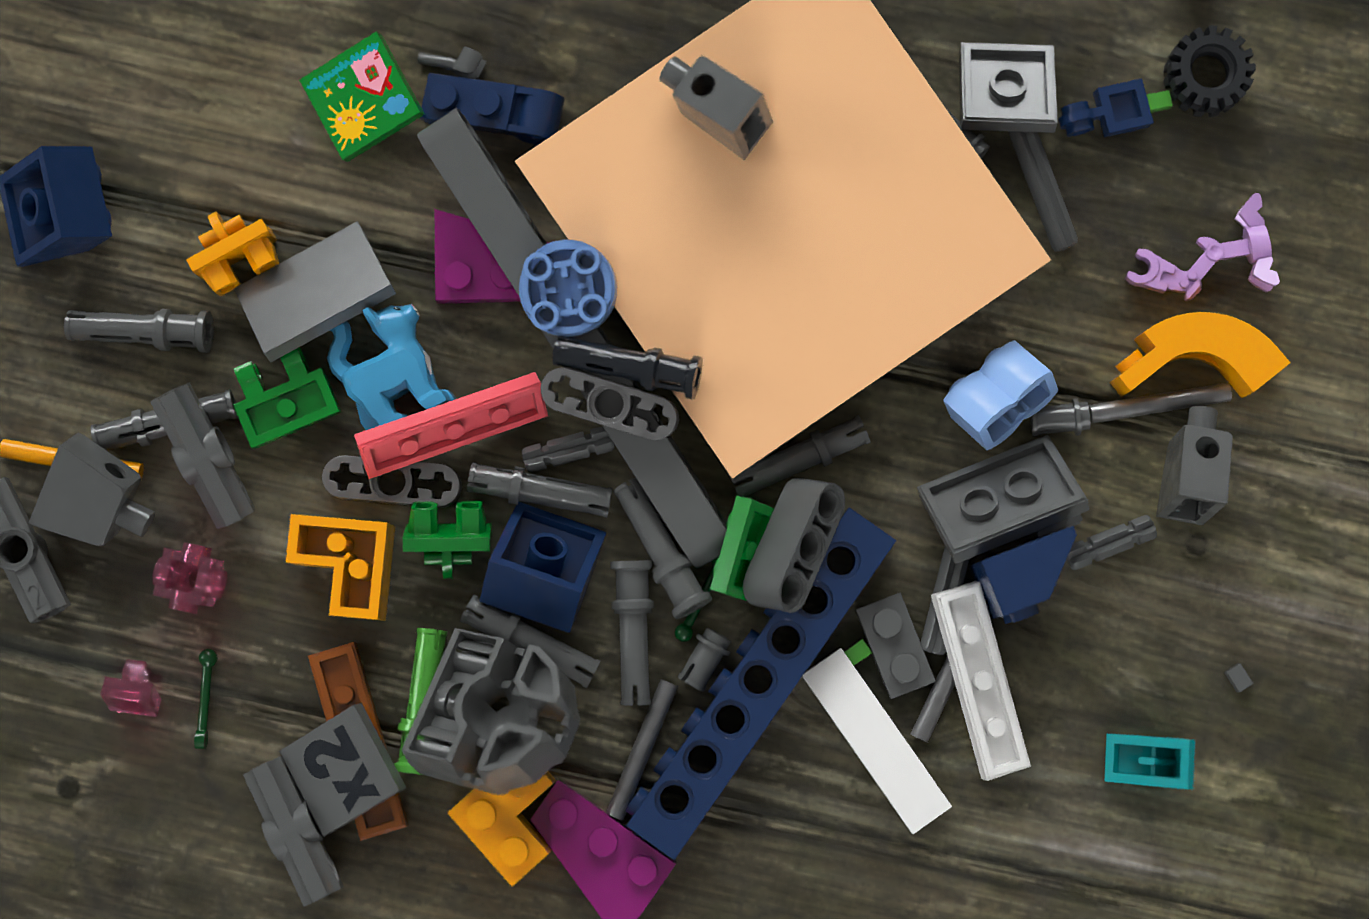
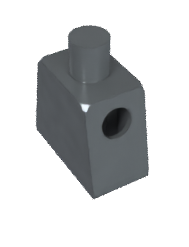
[659,56,773,160]
[1156,406,1233,525]
[29,432,155,546]

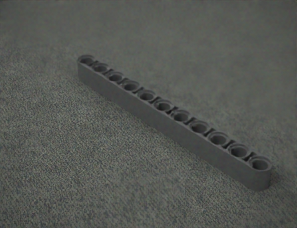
[417,108,727,569]

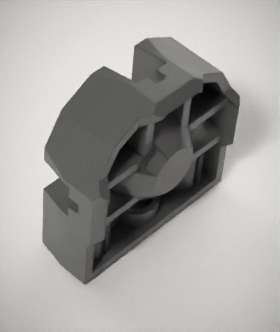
[401,628,580,795]

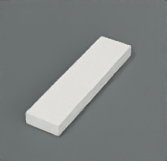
[931,581,1031,781]
[802,648,952,834]

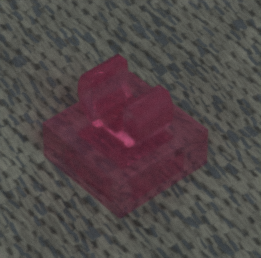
[100,659,161,717]

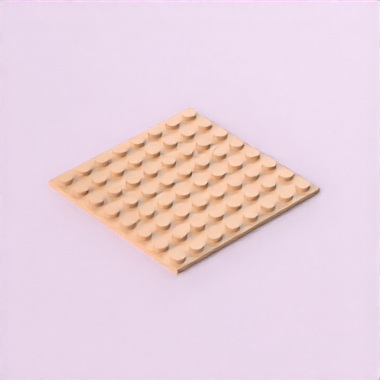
[515,0,1051,479]

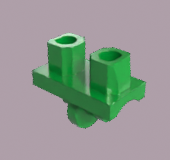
[402,501,492,579]

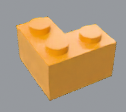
[286,514,395,621]
[447,771,557,886]

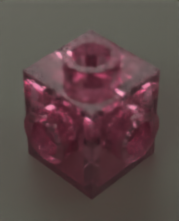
[153,542,227,614]

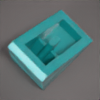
[1104,733,1195,790]

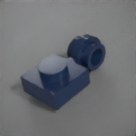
[1058,78,1154,137]

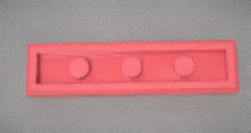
[354,372,548,479]

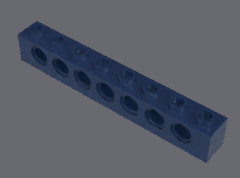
[625,508,897,860]

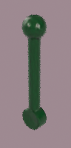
[674,557,719,642]
[194,648,218,749]

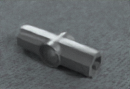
[150,382,255,529]
[0,477,71,624]
[243,756,344,907]

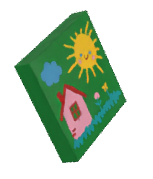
[299,32,425,162]

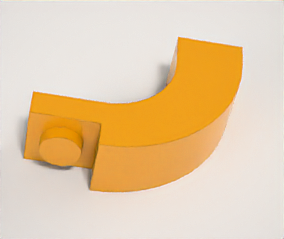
[1110,312,1290,398]

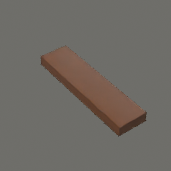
[308,642,409,841]

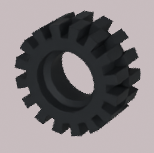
[1163,25,1256,117]

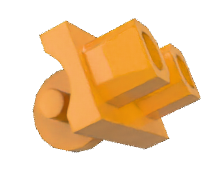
[186,212,280,296]

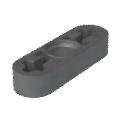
[541,368,679,440]
[322,455,462,508]

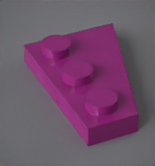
[434,209,548,304]
[530,779,676,919]

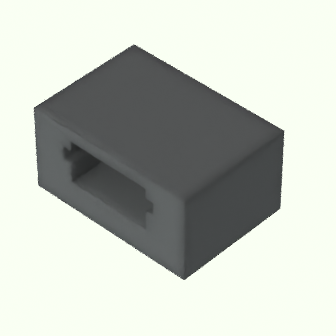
[1224,663,1253,693]

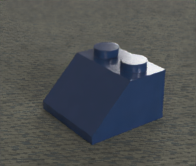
[0,146,112,267]
[479,502,607,633]
[969,526,1077,624]

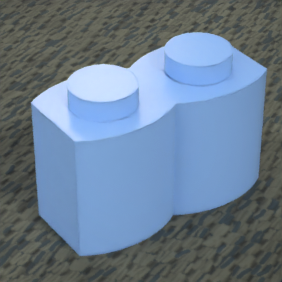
[943,340,1058,450]

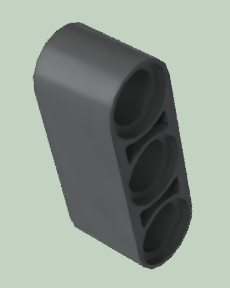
[743,478,845,613]

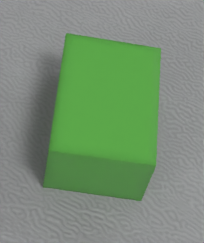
[1146,90,1172,112]
[844,639,872,666]

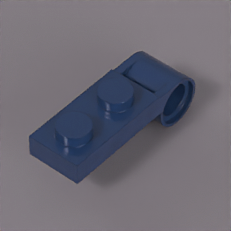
[420,73,565,145]

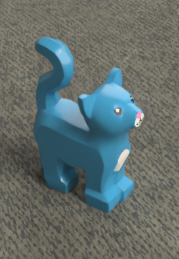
[327,304,456,430]

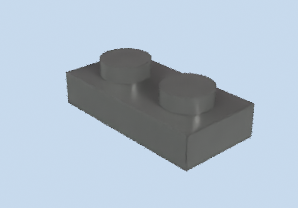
[855,592,936,699]

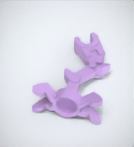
[1125,193,1280,301]

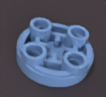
[519,239,617,337]

